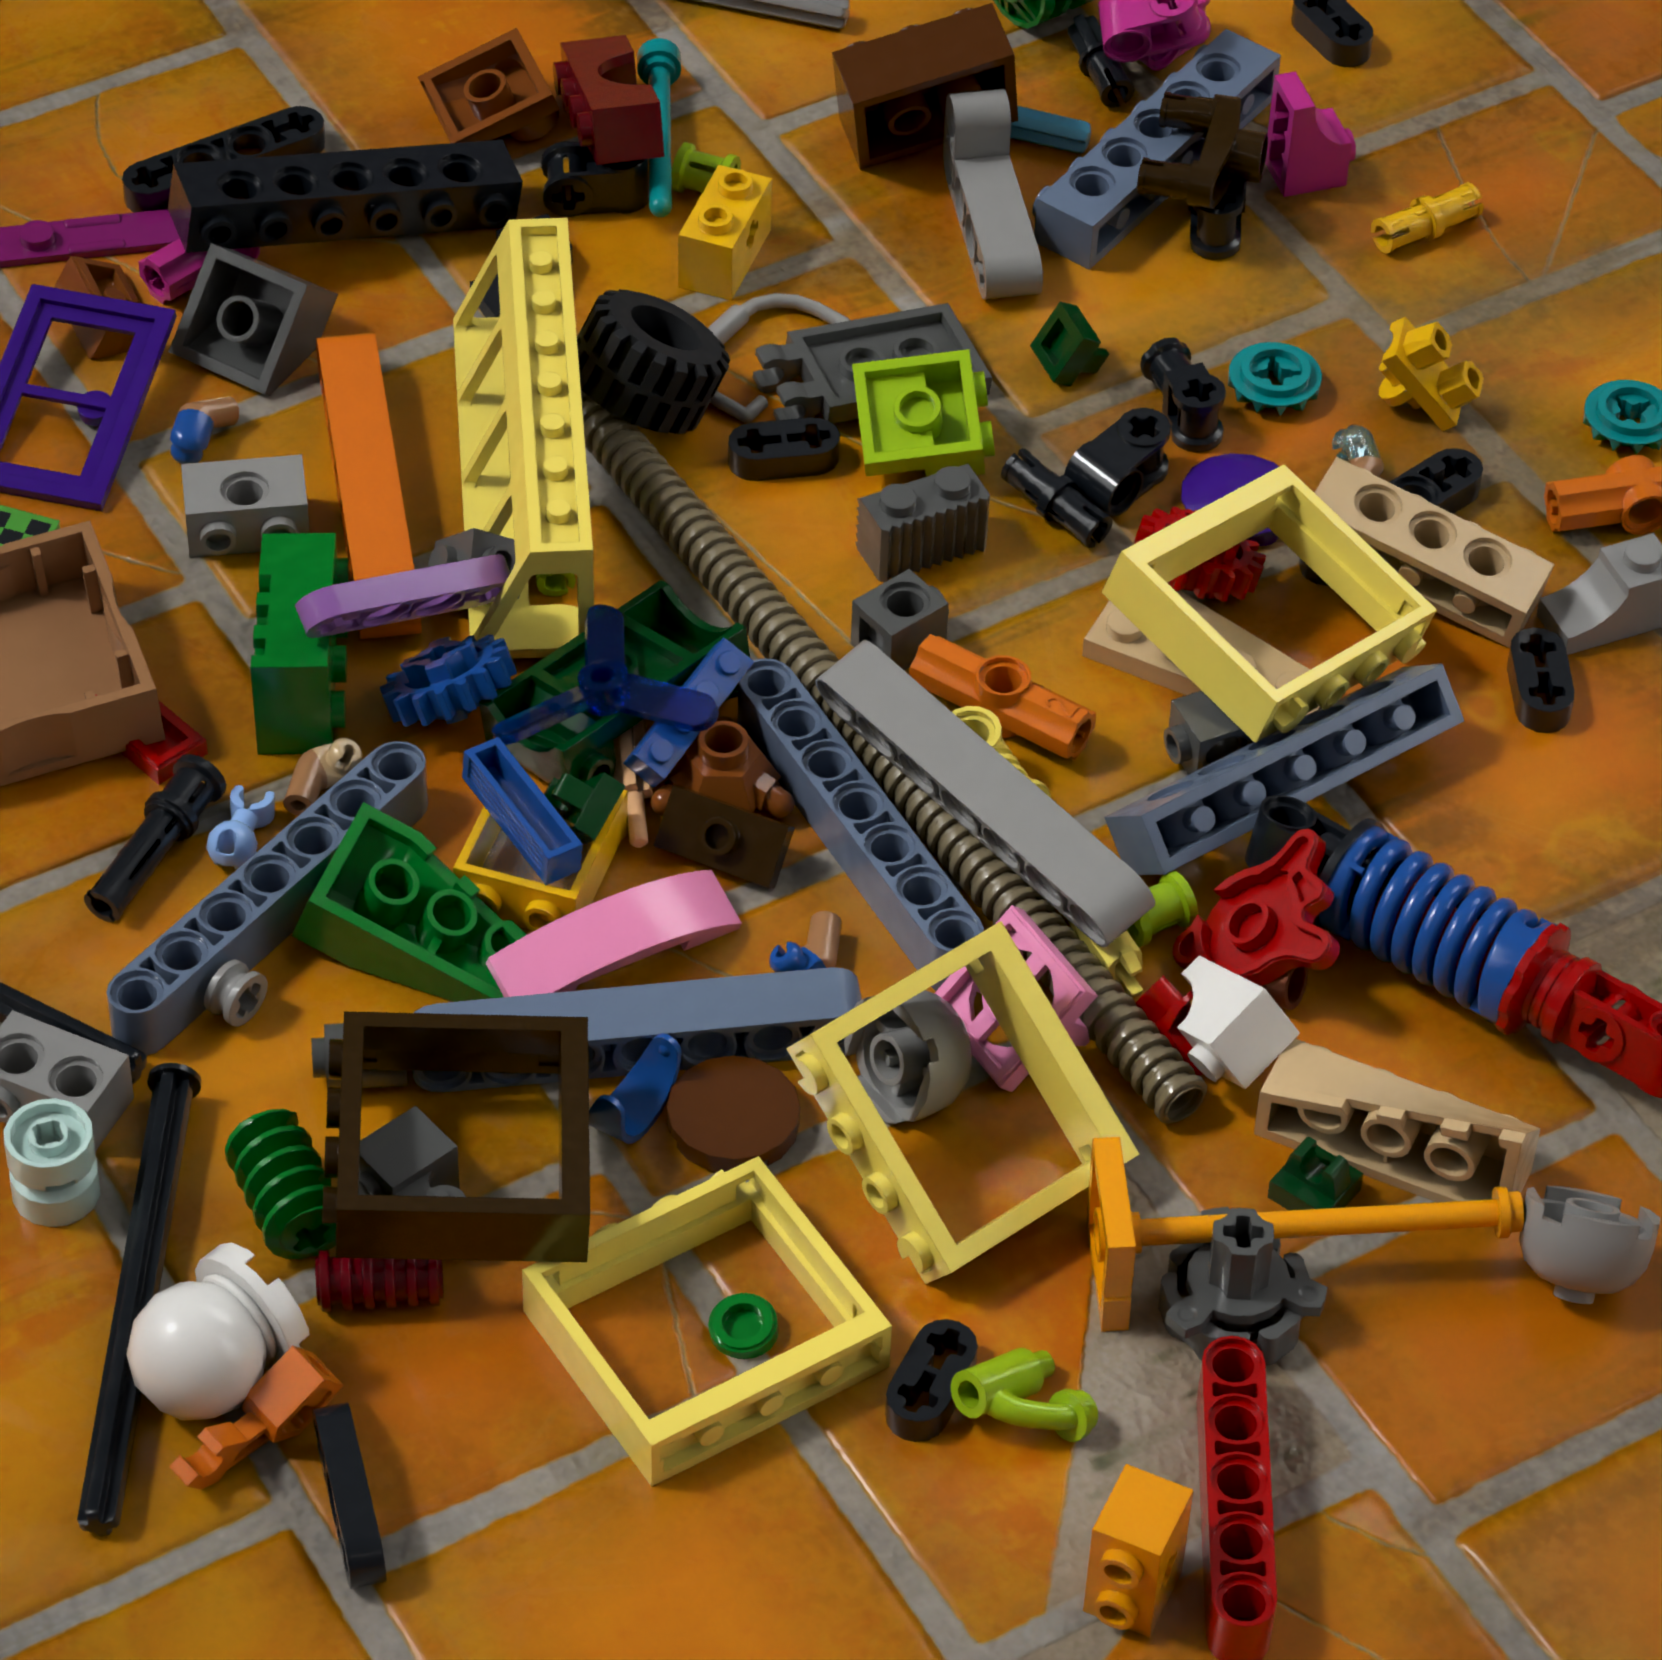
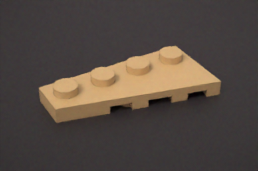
[1082,591,1321,715]

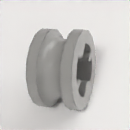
[204,959,268,1027]

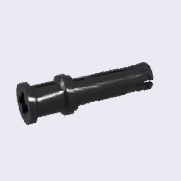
[84,754,227,922]

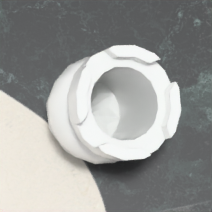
[126,1242,310,1421]

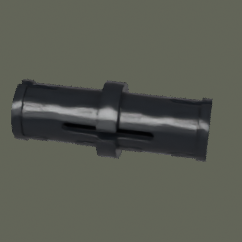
[1001,448,1113,548]

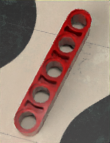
[1196,1336,1277,1660]

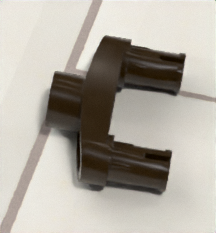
[1137,91,1268,209]

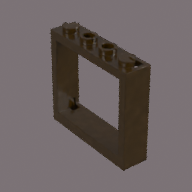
[322,1011,590,1262]

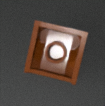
[418,28,560,143]

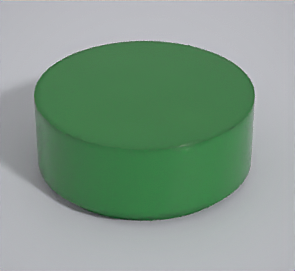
[708,1293,779,1359]

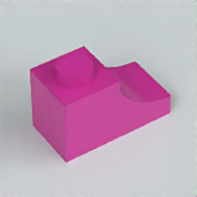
[1265,71,1356,197]

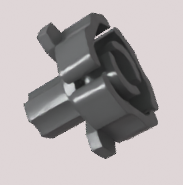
[1158,1207,1328,1365]

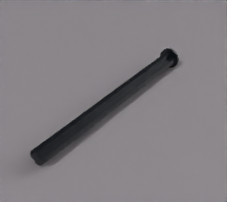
[77,1063,202,1536]

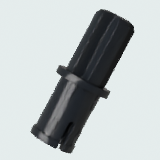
[1067,14,1135,107]

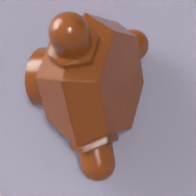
[651,716,795,818]

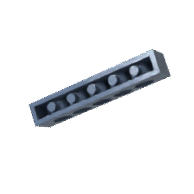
[1032,29,1281,270]
[1104,664,1464,875]

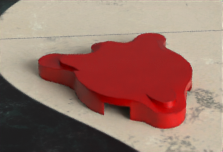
[1173,829,1340,986]

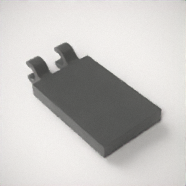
[752,303,992,424]

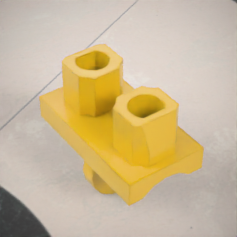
[1379,317,1484,432]

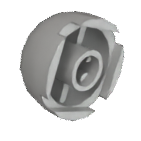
[844,990,972,1124]
[1519,1186,1660,1304]

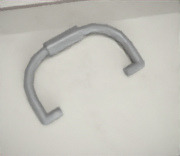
[708,293,850,423]

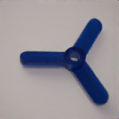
[491,604,719,745]

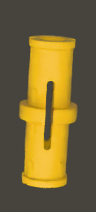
[1371,182,1484,254]

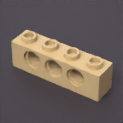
[1314,457,1555,648]

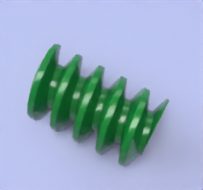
[225,1109,336,1259]

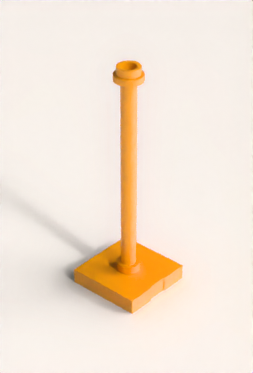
[1086,1137,1524,1332]

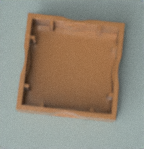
[0,521,165,787]

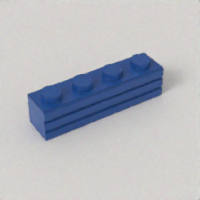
[623,637,754,788]
[462,737,583,885]

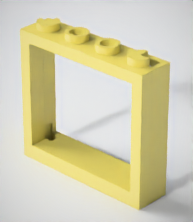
[1102,464,1437,743]
[786,921,1140,1284]
[522,1156,892,1487]

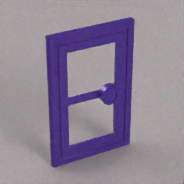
[0,284,177,511]

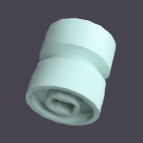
[4,1098,100,1227]

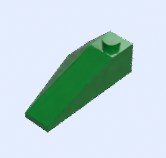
[291,802,527,1002]

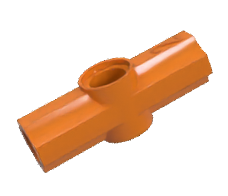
[1544,455,1662,535]
[909,634,1096,760]

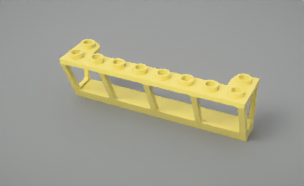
[453,217,594,659]

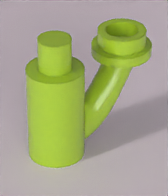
[951,1348,1098,1442]

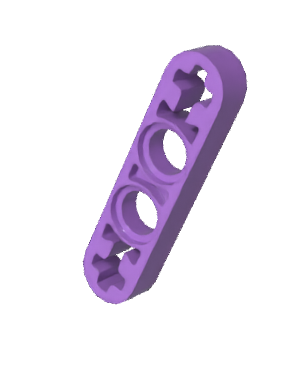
[295,554,510,638]

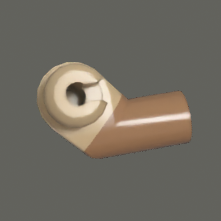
[283,738,362,816]

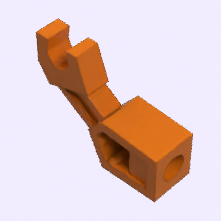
[169,1345,344,1490]

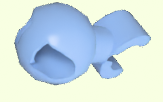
[206,785,275,870]

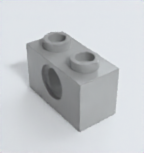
[181,454,310,558]

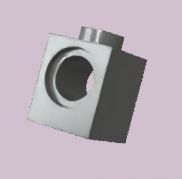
[851,569,949,670]
[1164,691,1253,775]

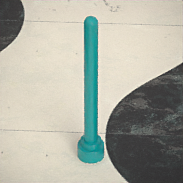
[637,38,681,217]

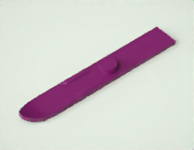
[0,209,180,268]

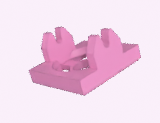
[934,905,1098,1092]

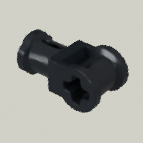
[1140,337,1226,452]

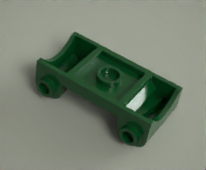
[479,580,750,784]

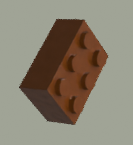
[832,3,1018,170]

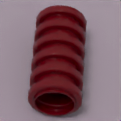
[315,1250,444,1312]

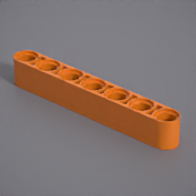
[316,332,422,640]

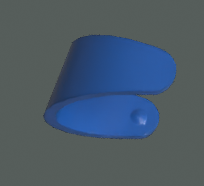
[589,1033,682,1144]

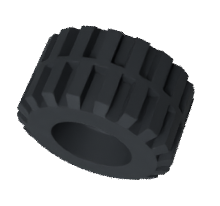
[577,289,730,434]

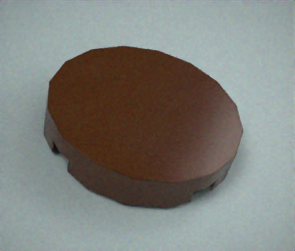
[667,1055,801,1172]

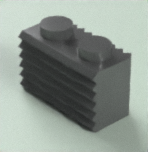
[855,464,990,583]

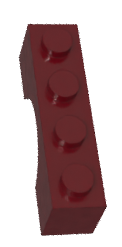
[553,35,665,165]

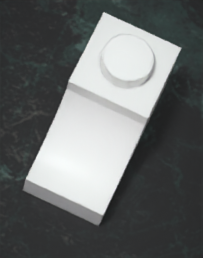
[1177,955,1300,1089]

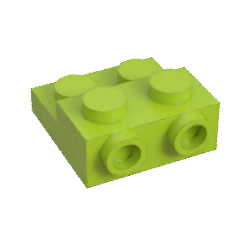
[852,349,995,477]

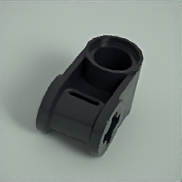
[541,141,649,217]
[1188,160,1247,259]
[1064,408,1171,517]

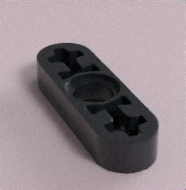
[312,1402,387,1589]

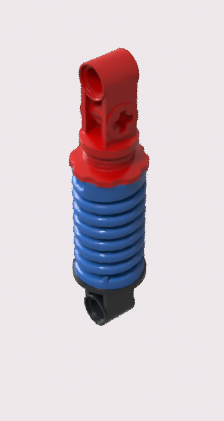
[1245,795,1662,1098]

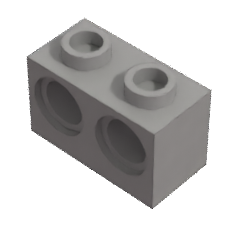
[0,1010,134,1152]

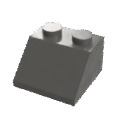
[169,243,338,396]

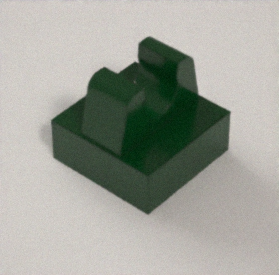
[1030,302,1109,386]
[544,772,625,845]
[1267,1137,1364,1210]

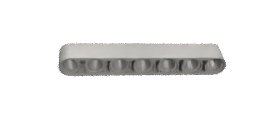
[815,640,1155,947]

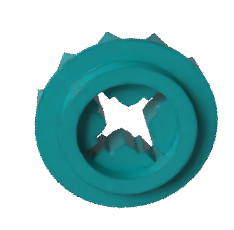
[1228,342,1322,416]
[1583,380,1662,454]

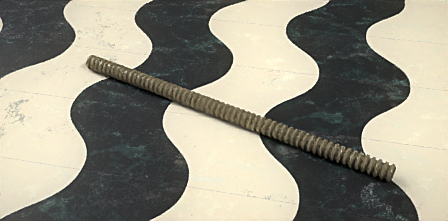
[581,390,1207,1124]

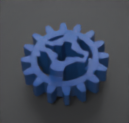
[380,634,517,727]

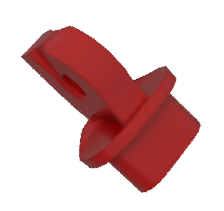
[1135,975,1203,1076]

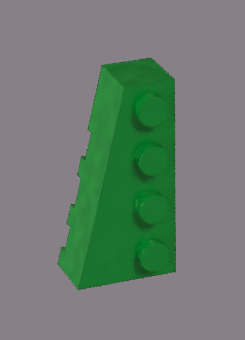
[250,533,350,755]

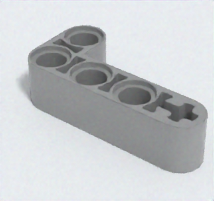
[943,89,1043,300]

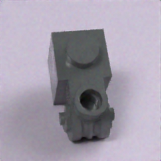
[358,1106,466,1197]

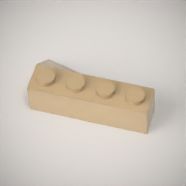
[1254,1039,1541,1202]

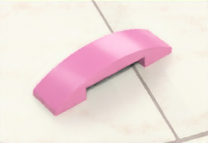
[486,870,742,997]

